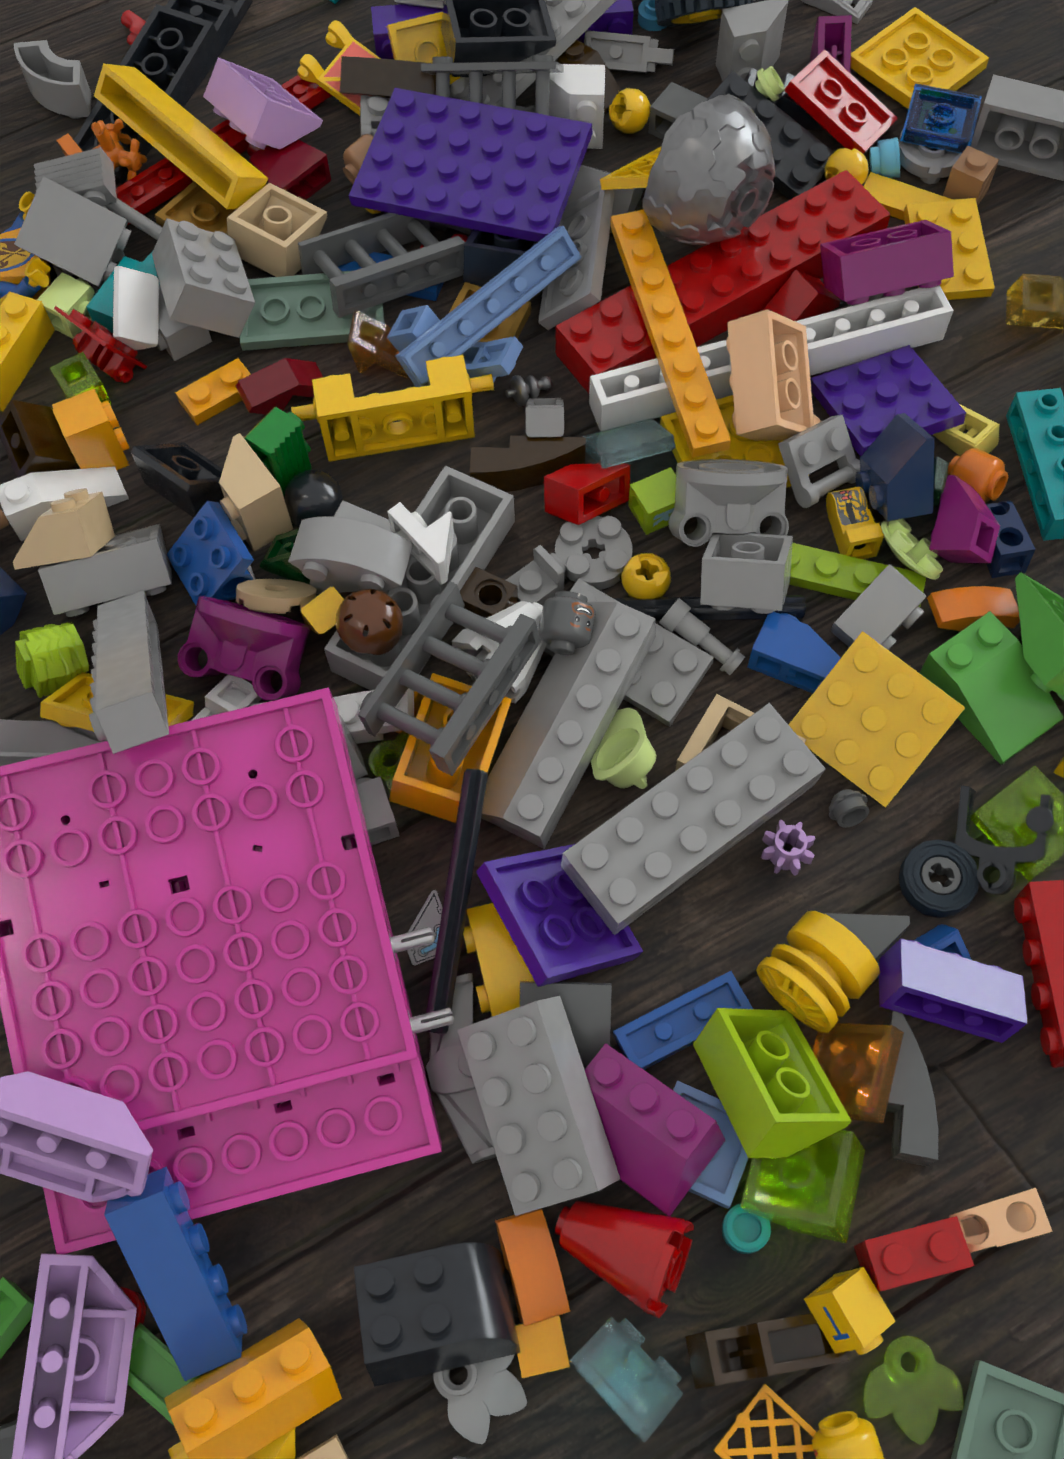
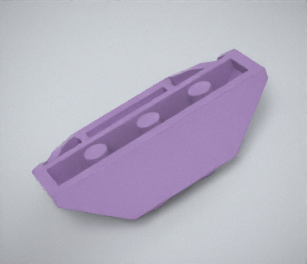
[0,1071,153,1203]
[12,1253,137,1459]

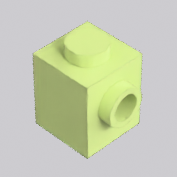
[37,272,95,339]

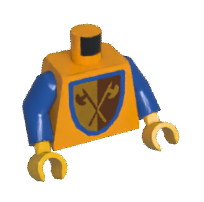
[0,192,51,300]

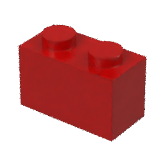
[854,1216,974,1292]

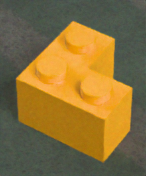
[52,388,130,470]

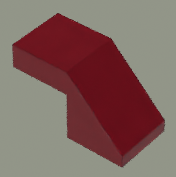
[235,358,324,415]

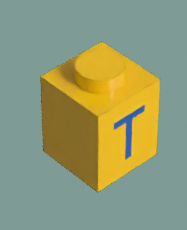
[804,1267,896,1355]

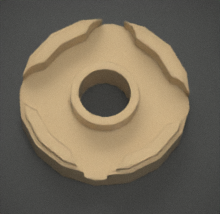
[236,579,317,614]

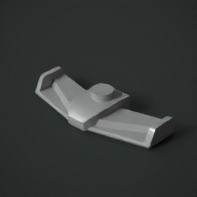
[426,973,497,1164]

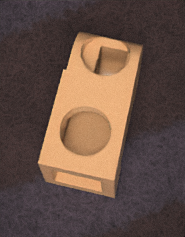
[949,1188,1053,1253]

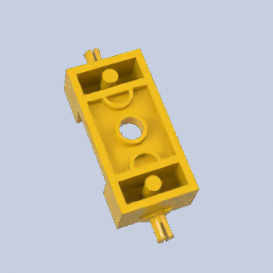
[291,355,494,462]

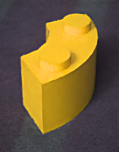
[463,903,534,1017]

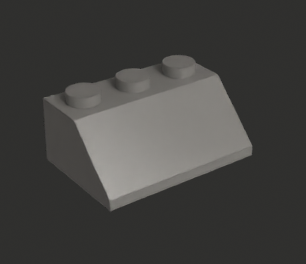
[38,524,172,617]

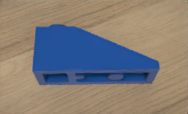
[747,612,841,693]

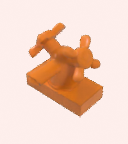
[57,119,147,180]

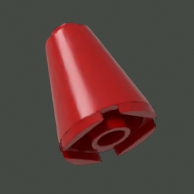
[555,1201,694,1318]

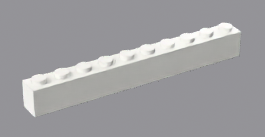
[589,285,954,433]

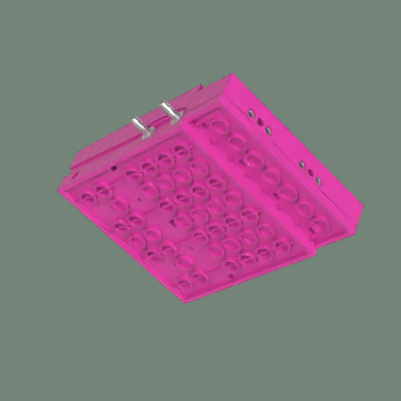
[0,687,454,1254]

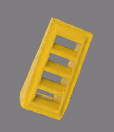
[301,586,344,635]

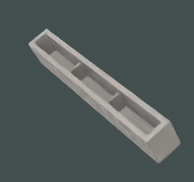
[89,590,169,754]

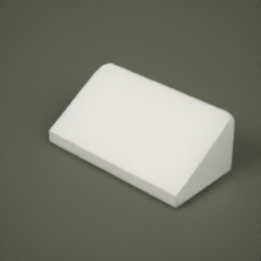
[113,266,159,350]

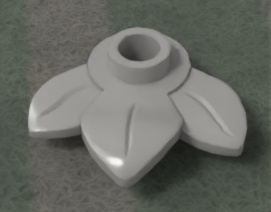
[433,1354,527,1444]

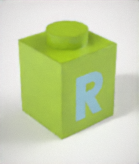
[628,467,676,535]

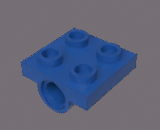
[166,501,254,605]

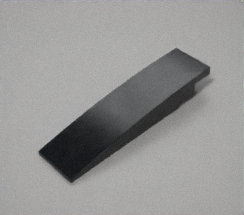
[64,0,253,183]

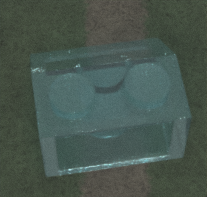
[569,1316,684,1442]

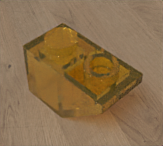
[1006,274,1064,329]

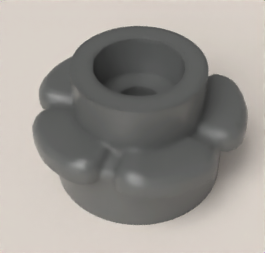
[829,789,869,828]

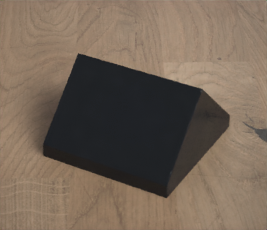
[131,442,224,518]

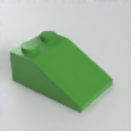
[1015,572,1064,701]
[920,611,1064,765]

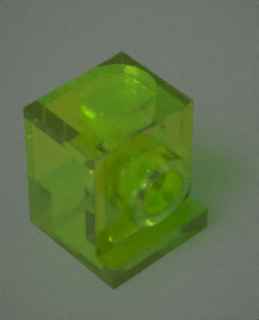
[50,352,112,405]

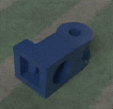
[986,501,1035,578]

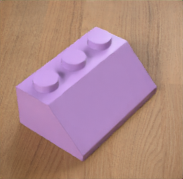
[203,57,323,149]

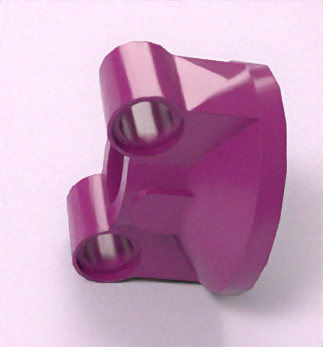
[177,596,311,700]

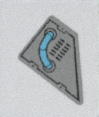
[407,890,443,965]

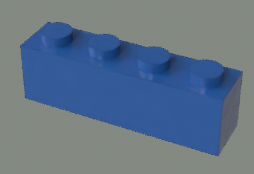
[104,1166,247,1381]

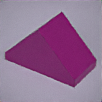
[810,15,852,72]

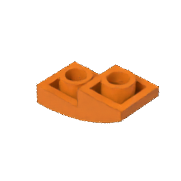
[927,586,1020,631]
[495,1209,570,1326]

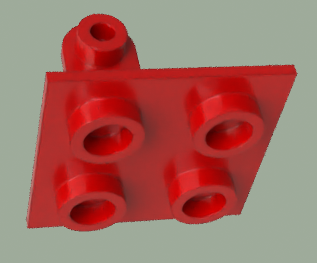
[54,306,147,383]

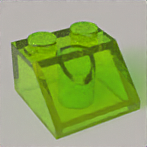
[741,1130,865,1244]

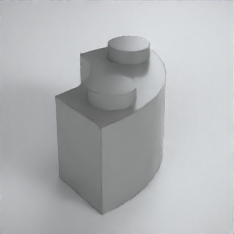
[14,40,91,119]
[288,516,413,591]

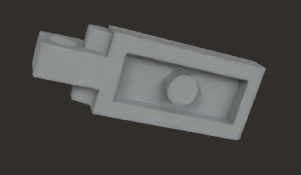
[584,31,674,73]

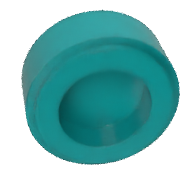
[722,1203,771,1254]

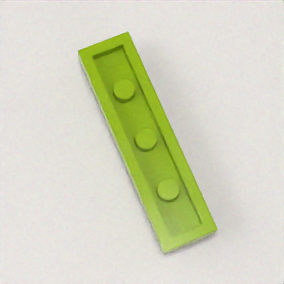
[789,543,926,607]

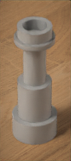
[659,598,745,675]

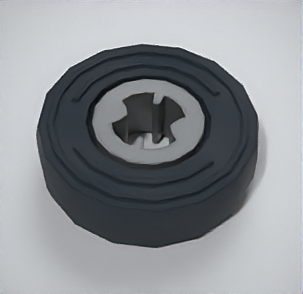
[899,839,979,918]

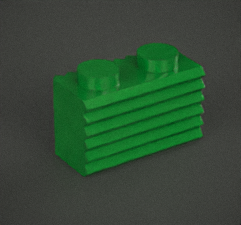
[244,407,312,497]

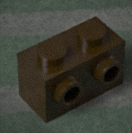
[0,400,77,478]

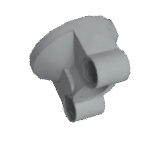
[668,459,789,547]

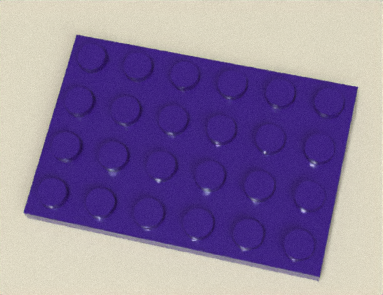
[349,88,593,242]

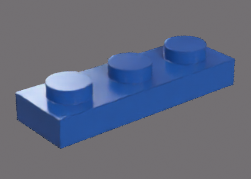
[613,971,753,1070]

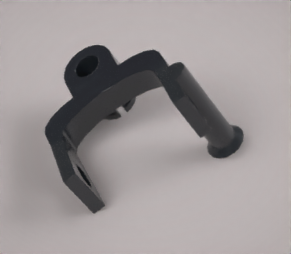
[955,785,1059,895]

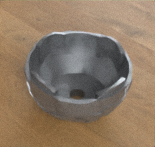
[643,94,775,246]

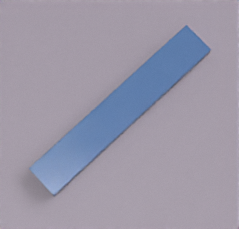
[395,226,582,387]

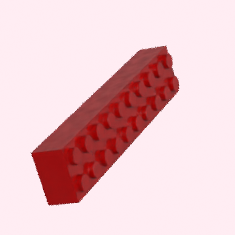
[556,170,891,394]

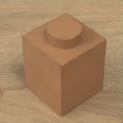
[943,146,999,206]

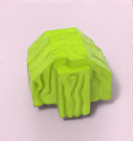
[15,623,89,698]

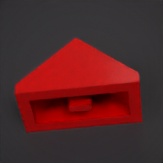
[762,270,841,321]

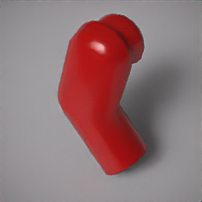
[121,10,146,45]

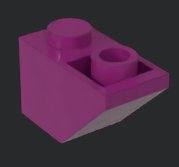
[929,475,1000,563]

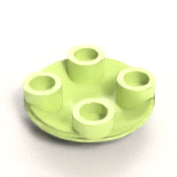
[881,519,943,580]

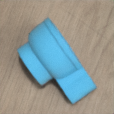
[869,137,900,179]

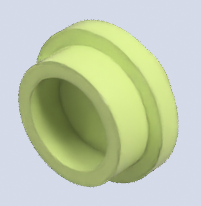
[755,66,785,102]

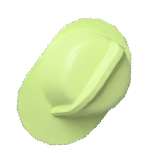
[591,708,656,789]

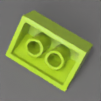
[693,1008,851,1158]

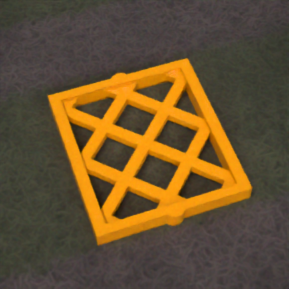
[713,1384,816,1459]

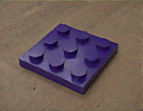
[810,345,966,457]
[476,844,643,987]

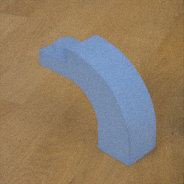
[387,305,523,383]

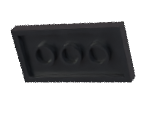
[706,71,834,200]

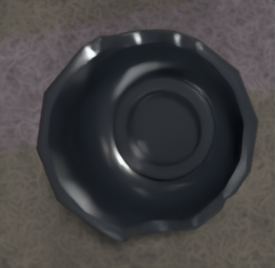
[284,469,343,527]

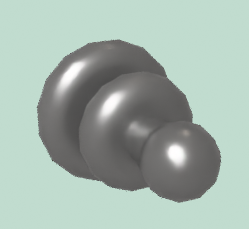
[505,375,553,406]

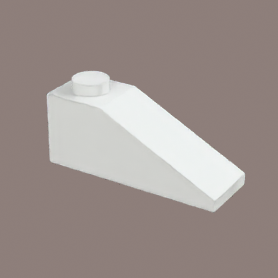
[0,466,129,541]

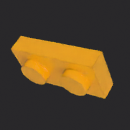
[175,358,251,425]

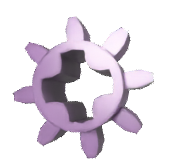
[761,820,815,876]

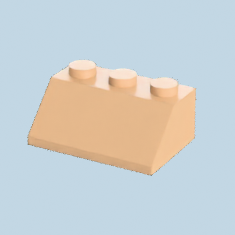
[726,309,814,441]

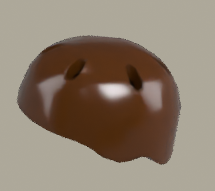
[336,589,403,655]

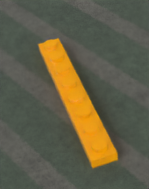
[610,209,731,458]

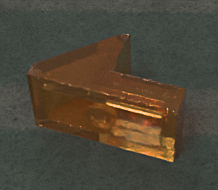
[347,310,408,378]

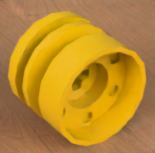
[756,911,880,1033]

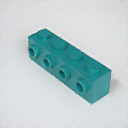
[1006,388,1064,541]

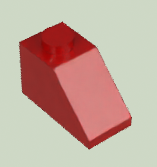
[544,463,630,525]

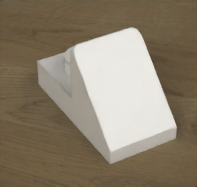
[387,502,454,585]

